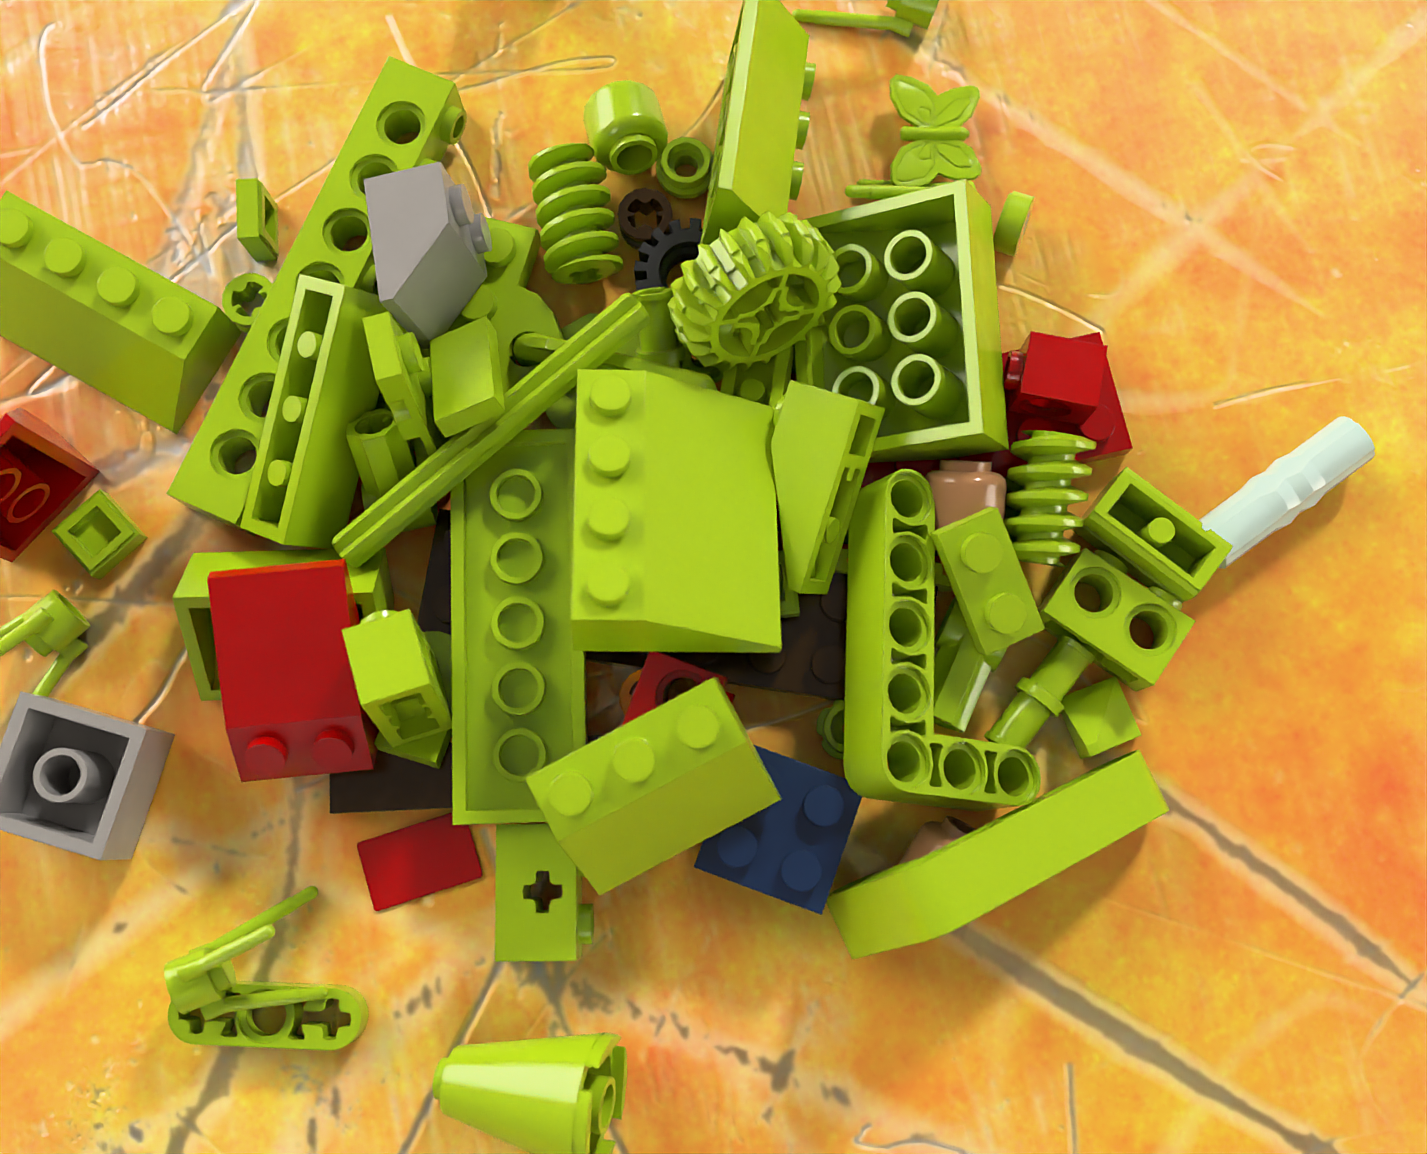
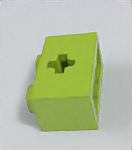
[495,824,594,962]

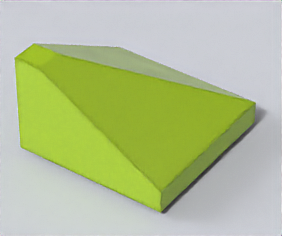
[1061,676,1141,759]

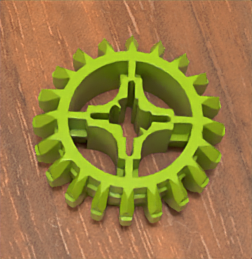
[667,211,842,372]

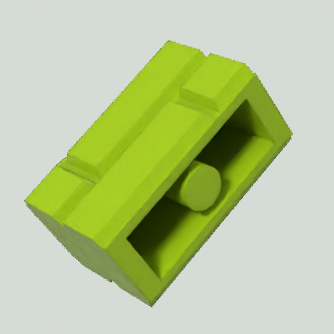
[1072,466,1233,603]

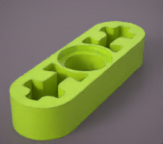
[168,980,369,1050]

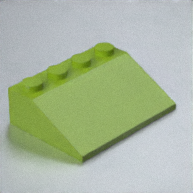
[795,179,1009,463]
[571,369,781,653]

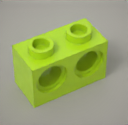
[1037,547,1196,691]
[342,609,452,748]

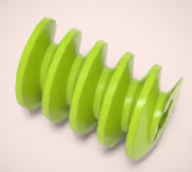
[528,143,623,284]
[1004,430,1096,568]

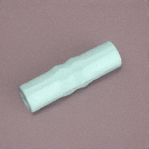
[1199,416,1375,569]

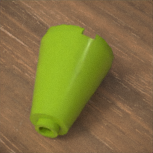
[432,1033,627,1154]

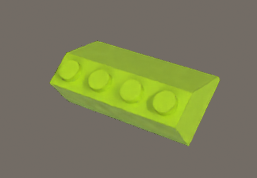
[699,0,816,255]
[0,190,242,434]

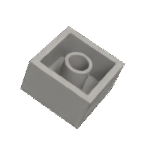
[0,691,175,860]

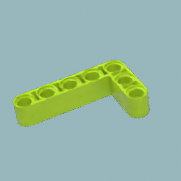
[843,469,1041,812]
[826,750,1170,959]

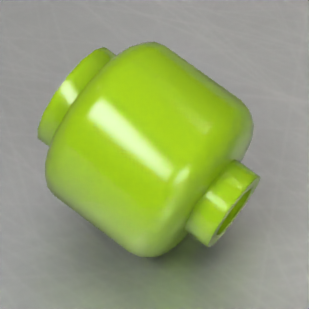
[583,80,668,175]

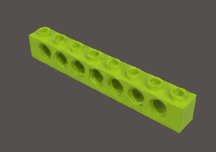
[166,56,467,537]

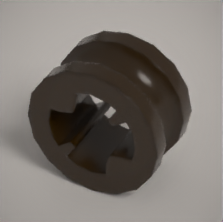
[618,188,673,250]

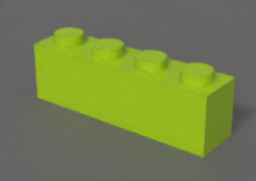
[240,274,397,549]

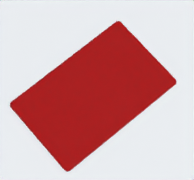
[356,812,483,911]

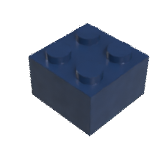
[694,744,863,915]

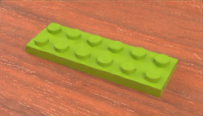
[450,428,588,825]

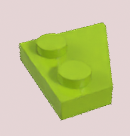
[362,312,442,467]

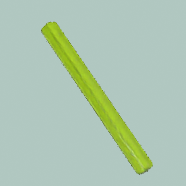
[332,293,650,567]

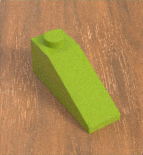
[771,380,885,594]

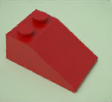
[0,407,100,562]
[207,559,379,782]

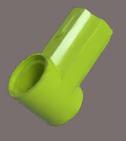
[346,408,438,533]
[934,597,1008,733]

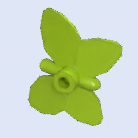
[890,74,982,187]

